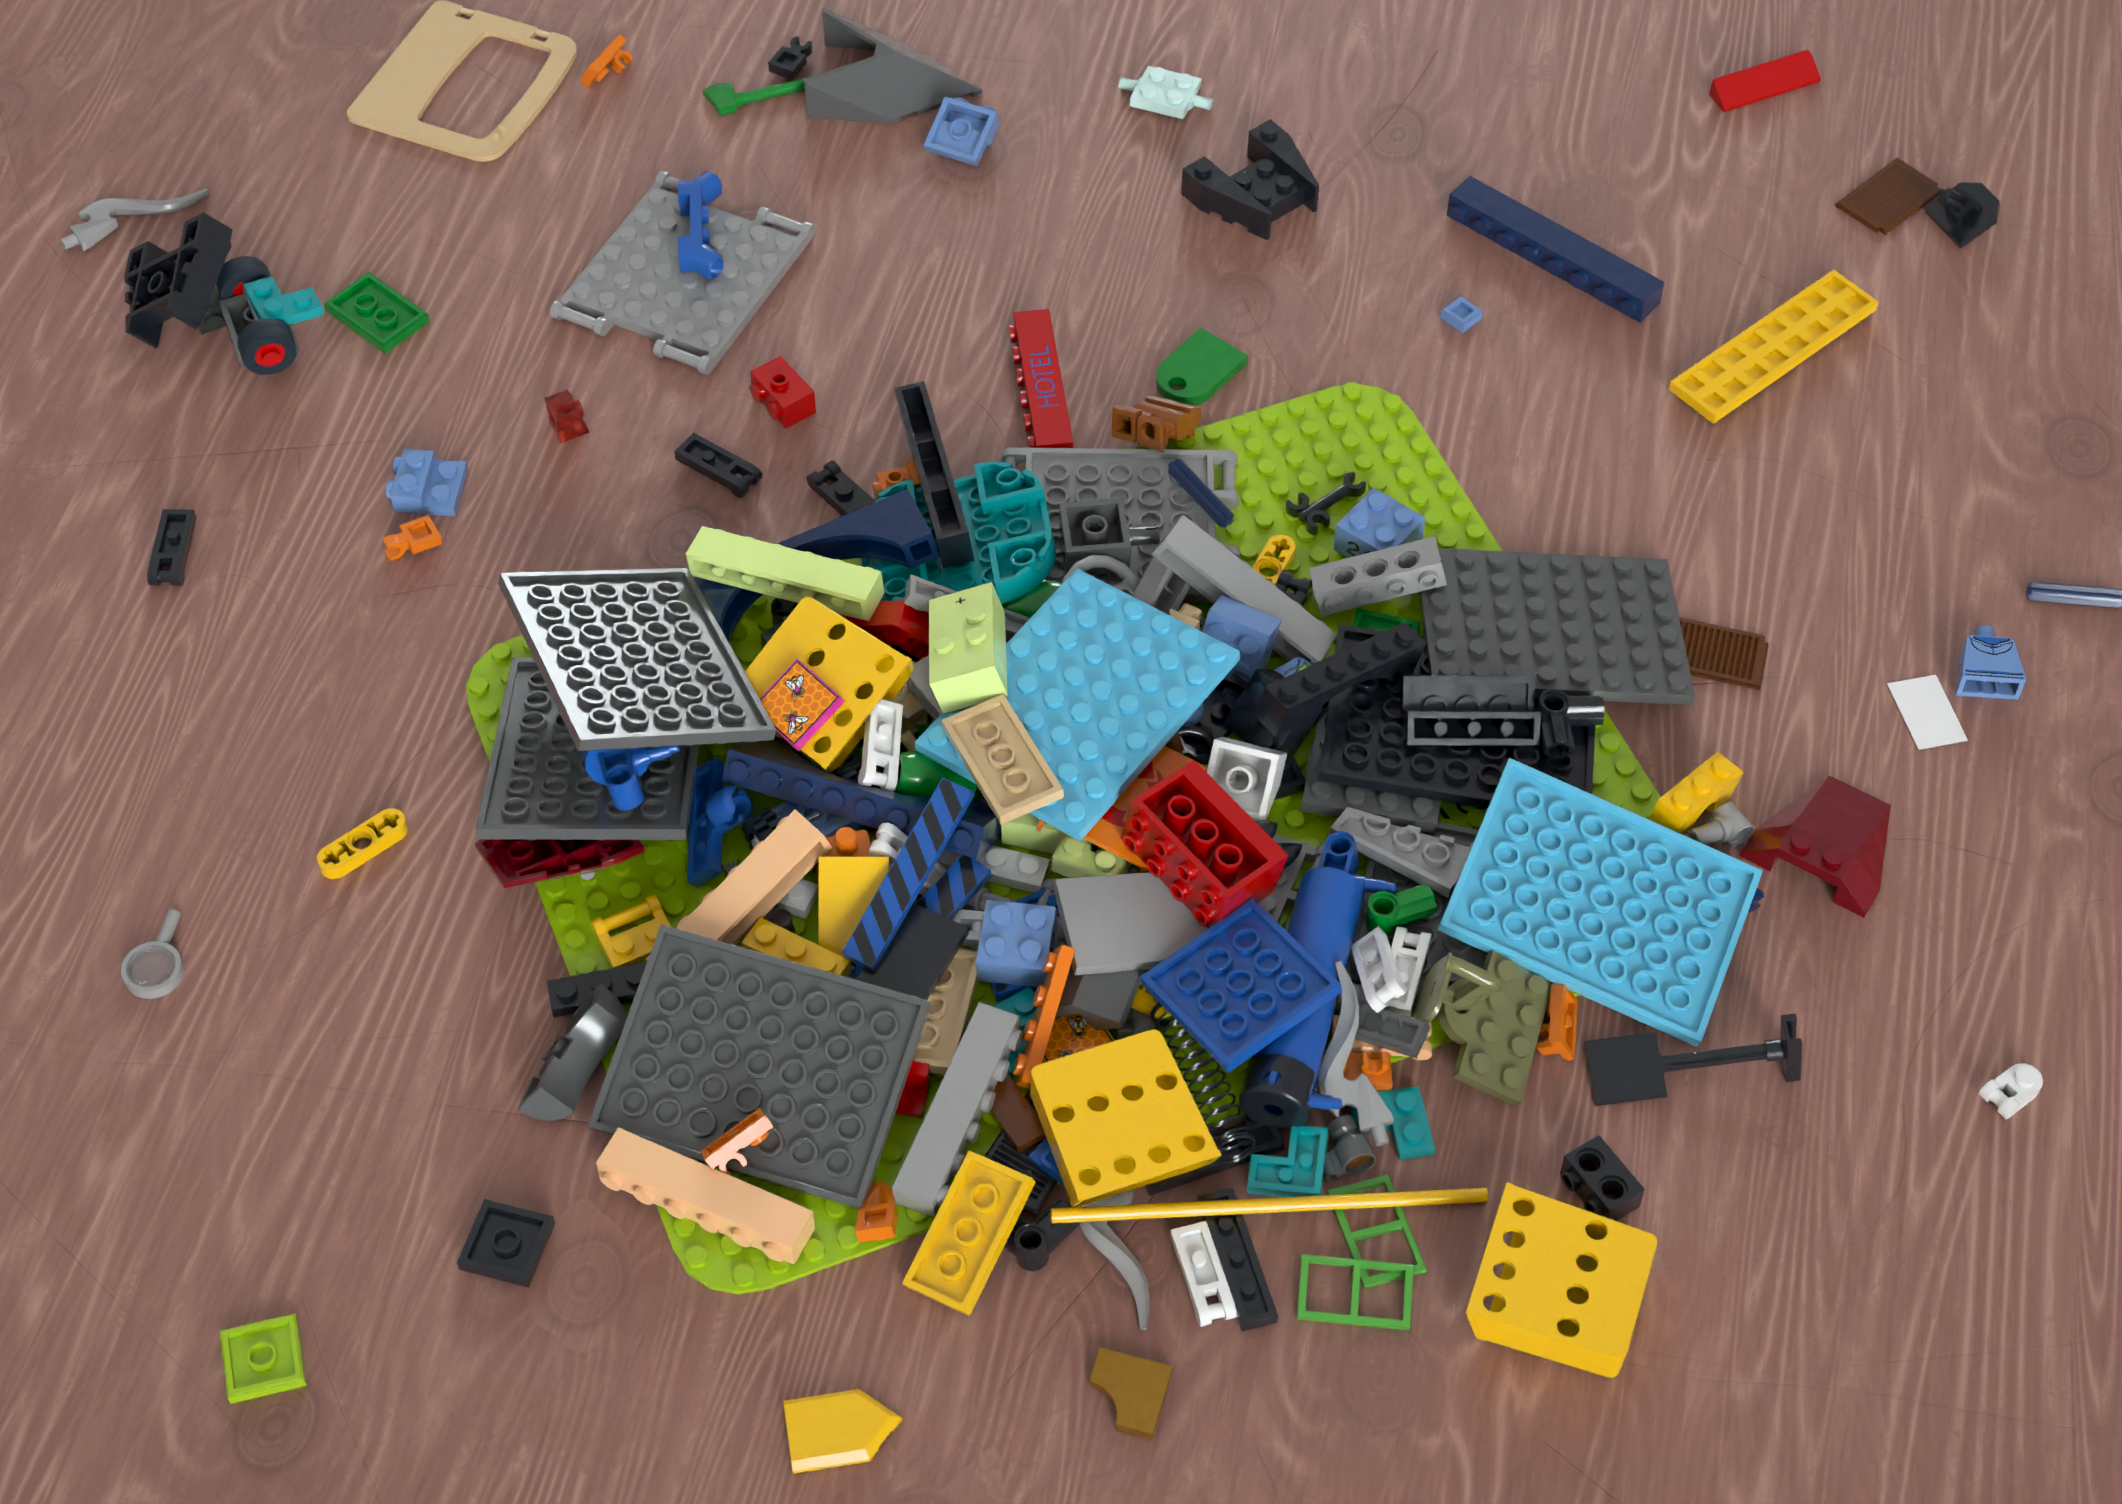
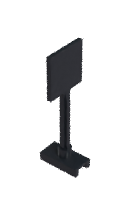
[1584,1013,1802,1106]

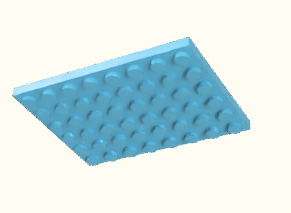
[914,568,1240,841]
[1437,758,1763,1047]

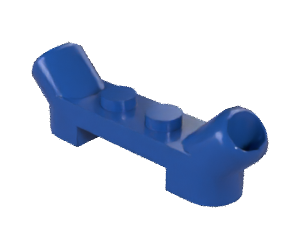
[678,171,724,280]

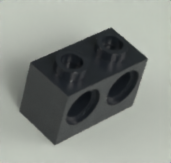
[1560,1135,1645,1221]

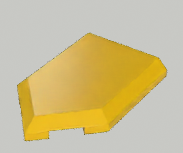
[783,1389,902,1474]

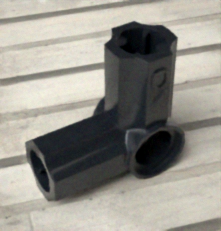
[1536,689,1605,760]
[1004,1199,1081,1271]

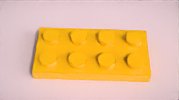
[902,1150,1036,1316]

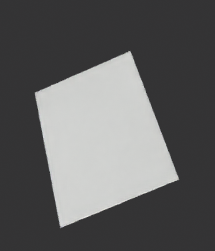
[1887,675,1968,750]

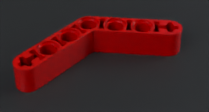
[837,600,929,660]

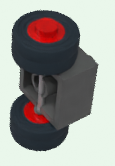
[216,256,299,375]

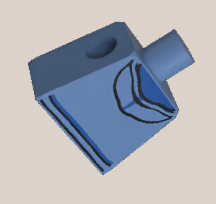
[1955,625,2026,700]

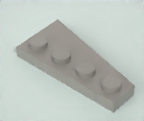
[1329,807,1473,898]

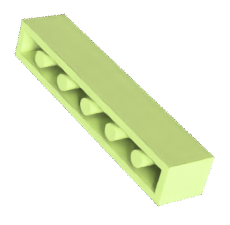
[686,526,885,621]

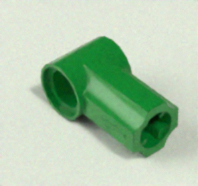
[1366,884,1437,936]

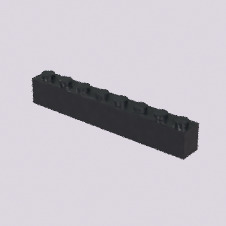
[894,381,975,569]

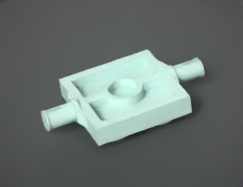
[1118,66,1213,119]

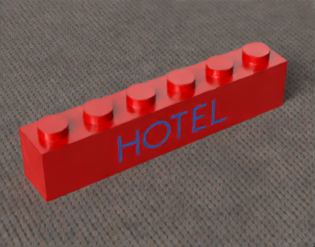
[1008,309,1073,448]

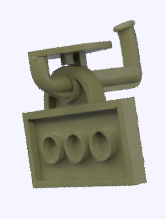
[1412,950,1553,1106]

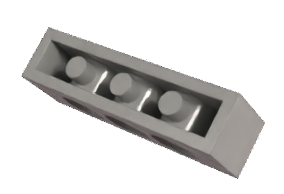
[1309,536,1447,616]

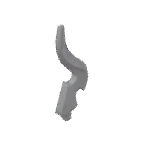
[60,189,209,251]
[1318,961,1394,1146]
[1080,1189,1149,1331]

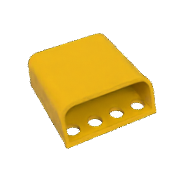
[745,597,914,773]
[1030,1030,1222,1207]
[1466,1182,1657,1378]

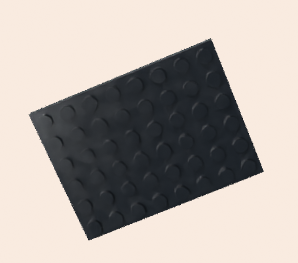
[1319,624,1596,809]

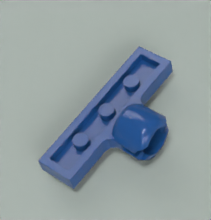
[687,757,753,888]

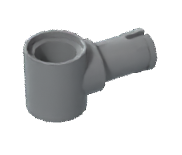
[1686,802,1755,847]

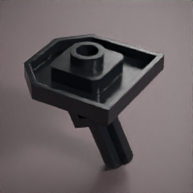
[1924,182,2000,249]

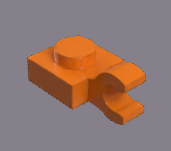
[382,515,442,561]

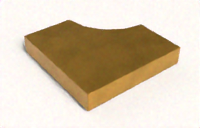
[1089,1347,1173,1440]

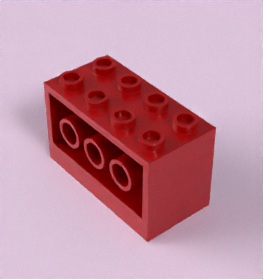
[1121,759,1288,929]

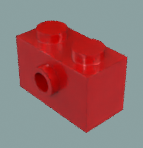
[749,356,816,428]

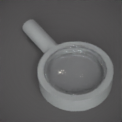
[121,909,184,999]

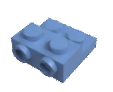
[923,96,1001,166]
[386,449,468,516]

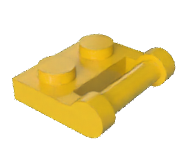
[590,894,671,968]

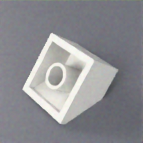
[1207,737,1287,820]

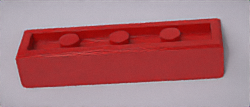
[1709,50,1821,112]

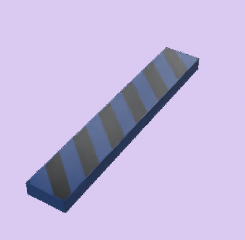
[842,778,974,970]
[847,855,991,980]

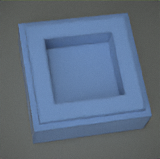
[1440,296,1483,334]

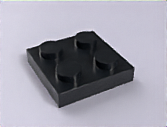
[457,1199,555,1288]

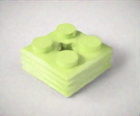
[1051,834,1132,878]

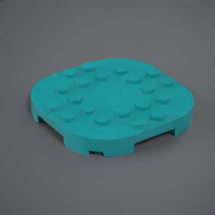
[861,462,1056,604]

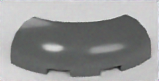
[518,983,628,1121]

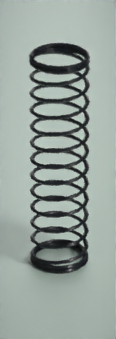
[1150,1002,1256,1164]

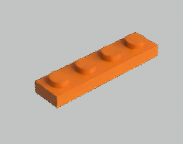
[1012,945,1075,1089]

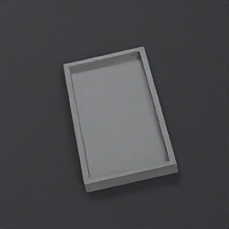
[1053,872,1270,975]

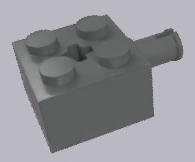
[1059,498,1160,575]

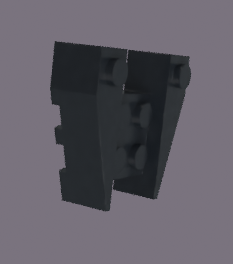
[1181,119,1319,240]
[124,212,233,348]

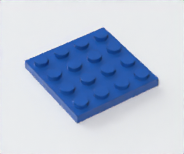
[1140,898,1342,1073]

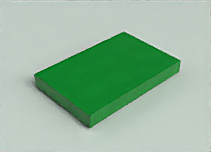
[324,272,430,354]

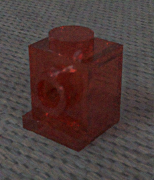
[545,389,589,443]

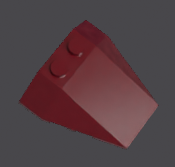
[1740,776,1891,918]
[475,839,645,888]

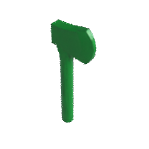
[702,76,813,116]

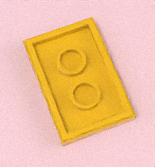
[818,856,889,962]

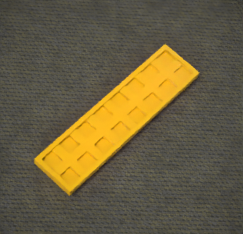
[1669,269,1879,424]

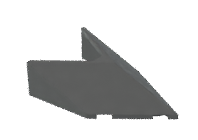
[804,8,982,124]

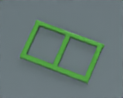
[1327,1174,1427,1289]
[1297,1254,1415,1330]

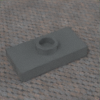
[1355,1002,1430,1059]

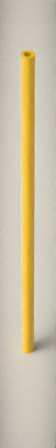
[1050,1188,1488,1223]

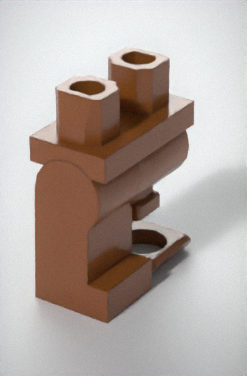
[1112,395,1201,452]

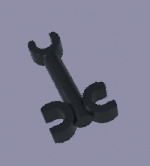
[1285,471,1366,536]

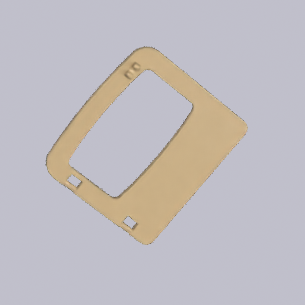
[347,0,577,162]

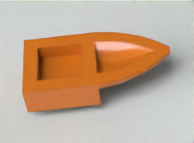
[855,1180,898,1242]

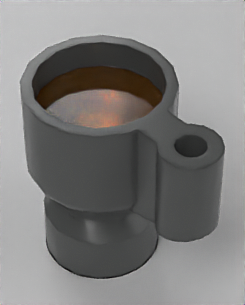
[1324,1115,1377,1181]

